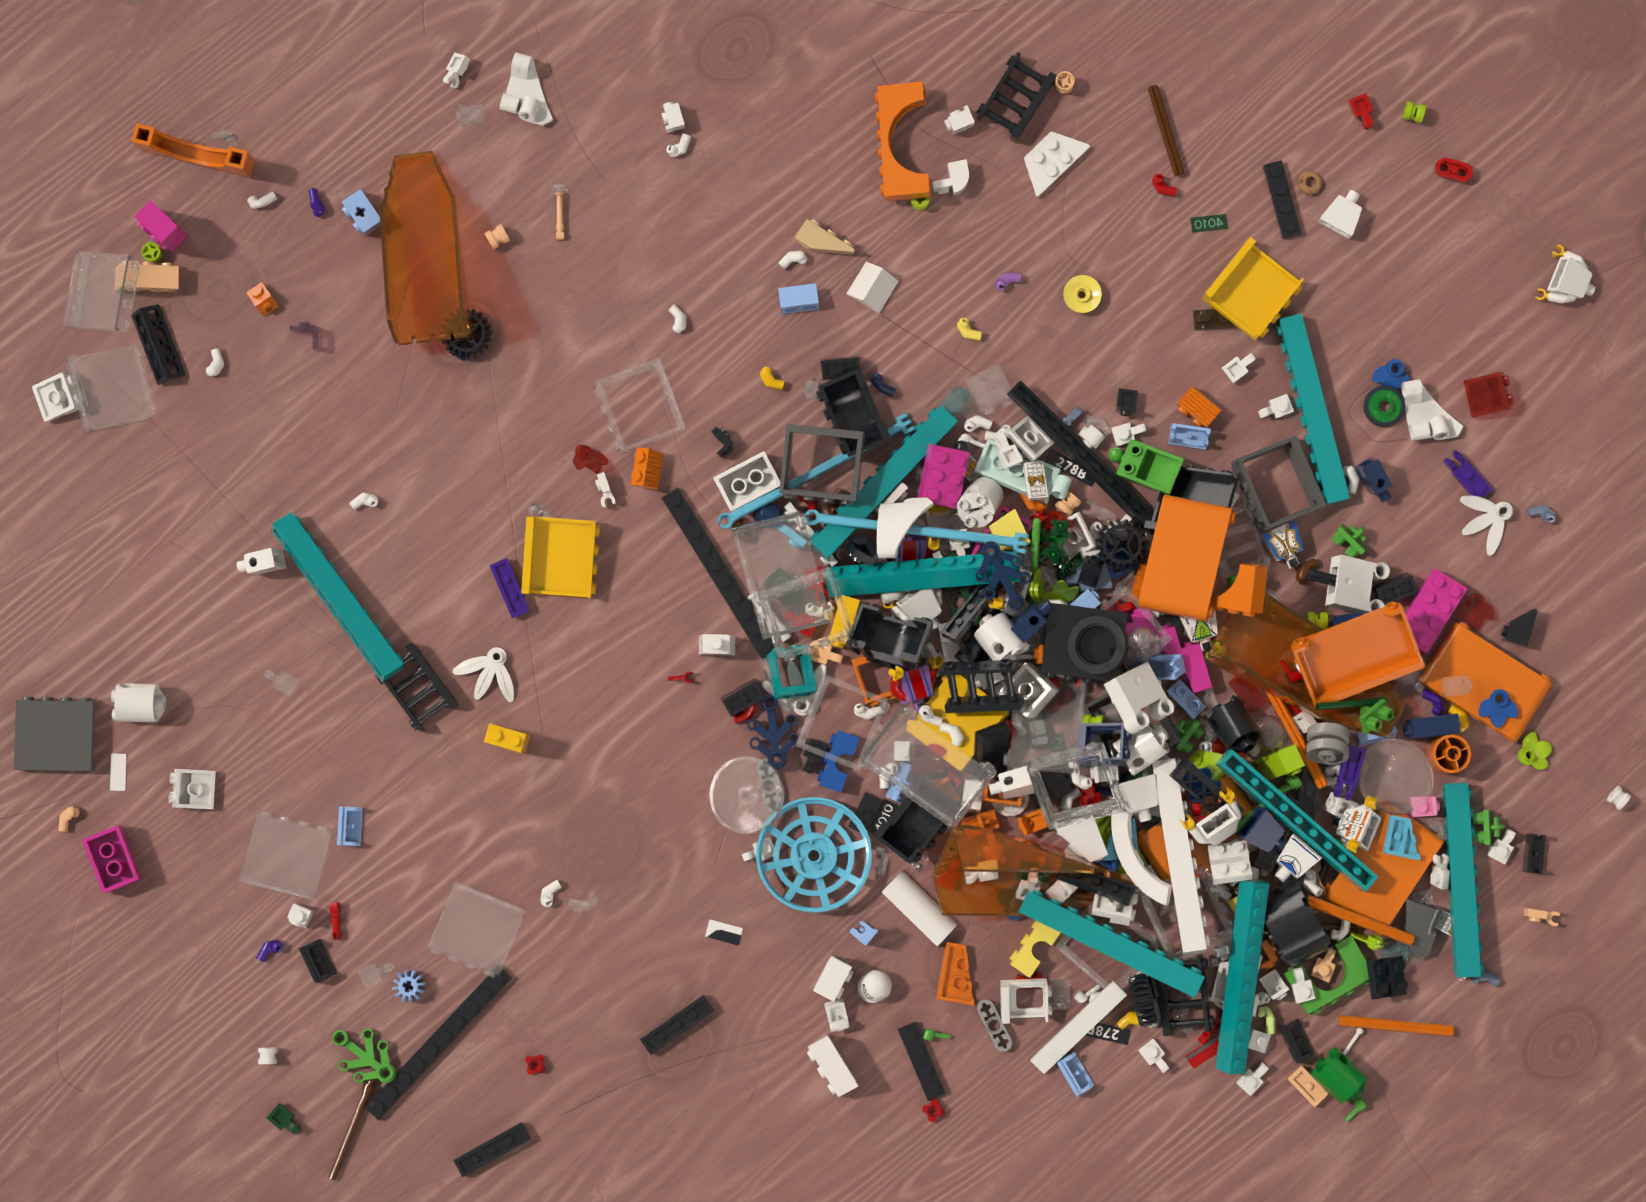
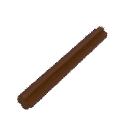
[1148,85,1184,176]

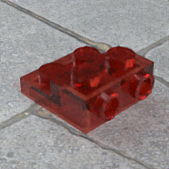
[1464,372,1514,418]

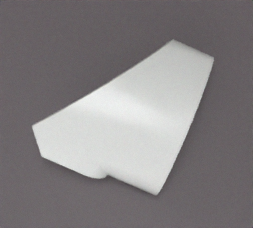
[499,52,553,126]
[1402,379,1463,441]
[877,497,934,558]

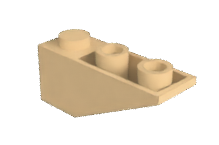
[794,219,855,255]

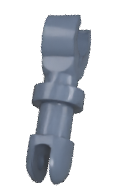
[1061,406,1083,427]

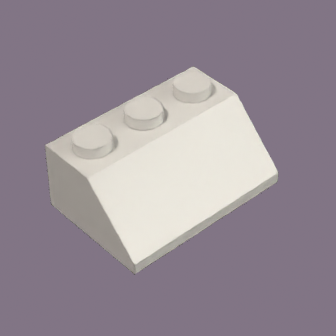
[713,451,780,512]
[807,1034,858,1097]

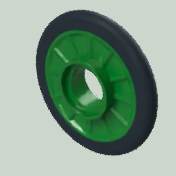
[1363,385,1405,427]

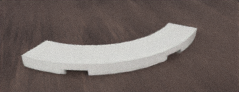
[1111,808,1172,905]

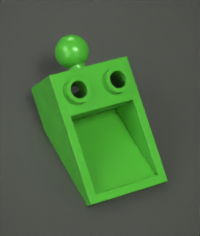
[1108,439,1184,495]

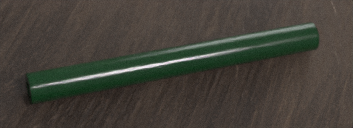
[1315,697,1388,711]

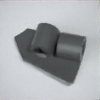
[1406,899,1442,959]

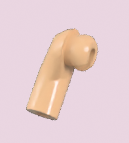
[58,806,80,832]

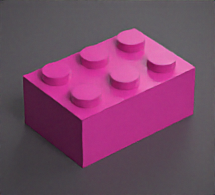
[134,200,188,252]
[917,443,970,509]
[82,825,143,894]

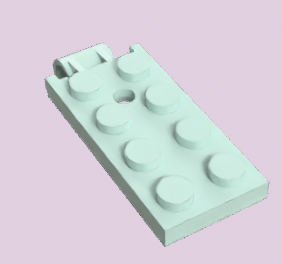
[973,439,1072,504]

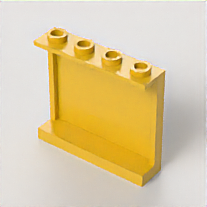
[1201,237,1304,341]
[521,516,600,598]
[906,675,1009,774]

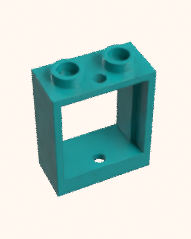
[767,645,817,700]

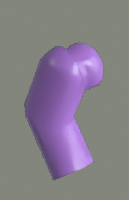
[995,272,1021,291]

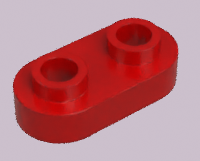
[1434,157,1473,183]

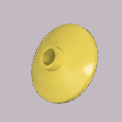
[1063,275,1102,313]

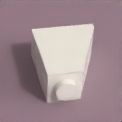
[1053,809,1108,862]

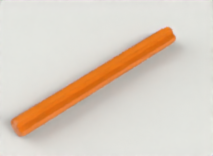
[1264,684,1328,789]
[1307,895,1415,945]
[1339,1015,1454,1036]

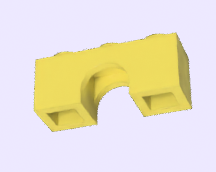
[1009,920,1061,978]

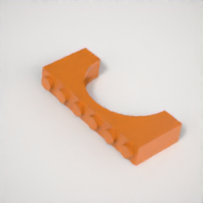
[875,81,932,202]
[131,123,255,178]
[1210,564,1268,617]

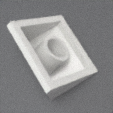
[846,262,899,314]
[1006,415,1054,462]
[1051,512,1096,560]

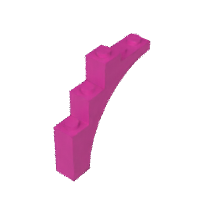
[1125,608,1212,693]

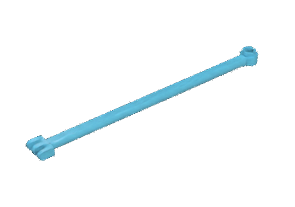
[717,413,915,529]
[805,509,1029,553]

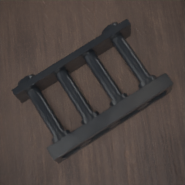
[976,52,1057,143]
[940,583,1009,662]
[375,642,459,732]
[938,658,1024,713]
[1157,953,1215,1036]

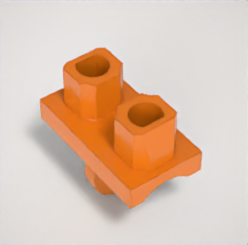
[961,809,1000,838]

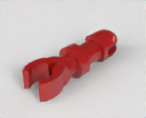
[329,902,342,941]
[1198,1011,1223,1045]

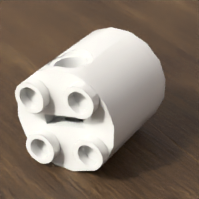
[957,477,1004,528]
[974,613,1030,661]
[111,683,166,722]
[1113,721,1170,776]

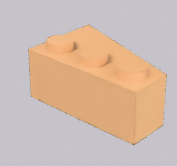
[116,261,179,292]

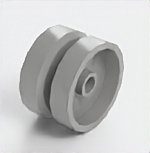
[1306,722,1350,765]

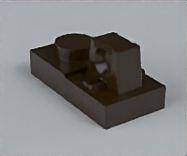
[1193,309,1233,330]

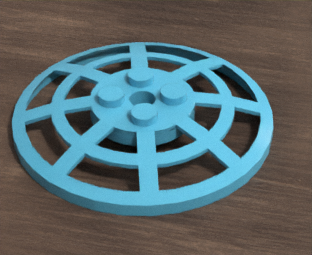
[756,797,872,913]

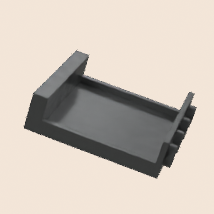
[14,697,97,771]

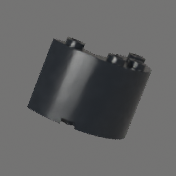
[816,368,891,457]
[845,603,933,671]
[873,774,958,864]
[1265,881,1335,968]

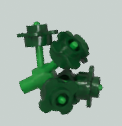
[1029,519,1072,571]

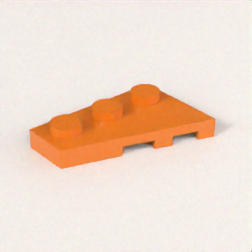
[936,942,975,1006]

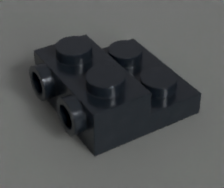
[1030,761,1073,809]
[1366,956,1408,1000]

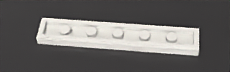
[1030,980,1127,1074]

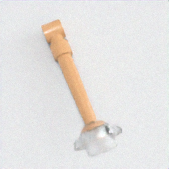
[549,184,568,240]

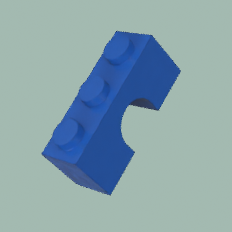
[817,731,859,793]

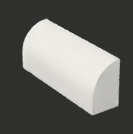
[882,870,958,946]

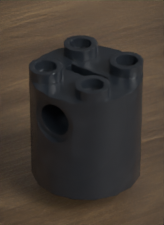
[1208,697,1262,754]

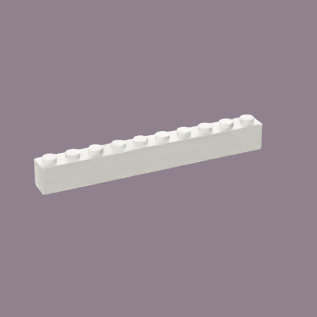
[1152,758,1210,955]

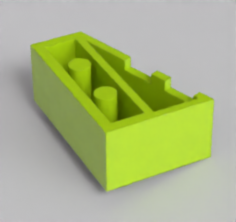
[1253,744,1305,780]

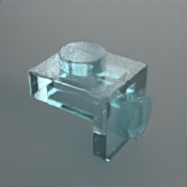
[938,385,971,417]
[1378,941,1410,961]

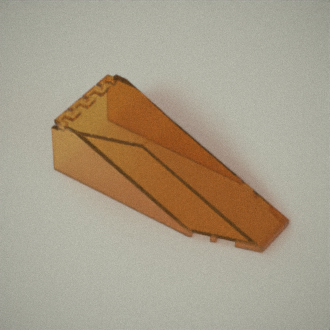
[379,151,472,346]
[1207,593,1406,738]
[933,825,1138,916]

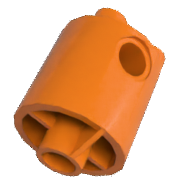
[1426,734,1471,774]

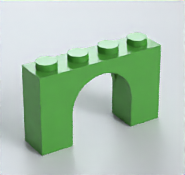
[1282,935,1369,1015]

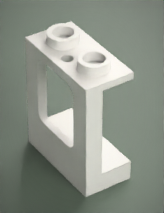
[1000,979,1052,1024]

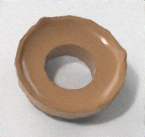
[1297,171,1322,196]

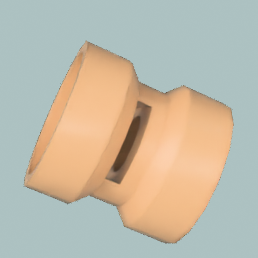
[1055,71,1075,94]
[484,224,510,250]
[1055,491,1081,517]

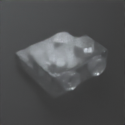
[964,364,1013,416]
[925,508,972,556]

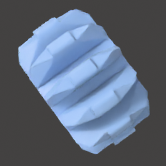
[392,970,426,1003]

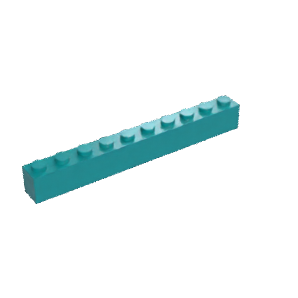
[1275,313,1350,505]
[810,406,958,561]
[271,512,403,682]
[825,551,1020,597]
[1215,749,1378,891]
[1442,783,1484,978]
[1216,879,1269,1074]
[1018,889,1205,998]

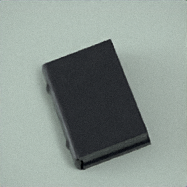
[973,722,1010,782]

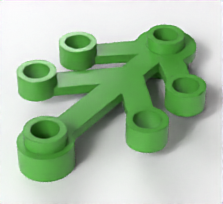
[332,1029,396,1083]

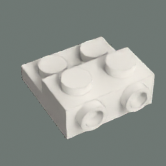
[32,372,84,422]
[169,769,216,809]
[1208,839,1253,885]
[1091,884,1139,926]

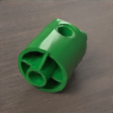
[1310,1046,1367,1104]

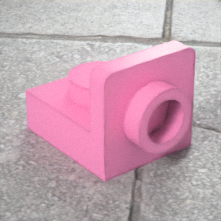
[1410,796,1440,817]

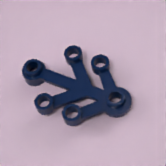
[975,541,1031,610]
[747,695,799,770]

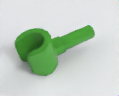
[922,1029,951,1042]
[1345,1097,1366,1122]

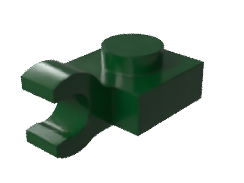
[267,1103,302,1135]

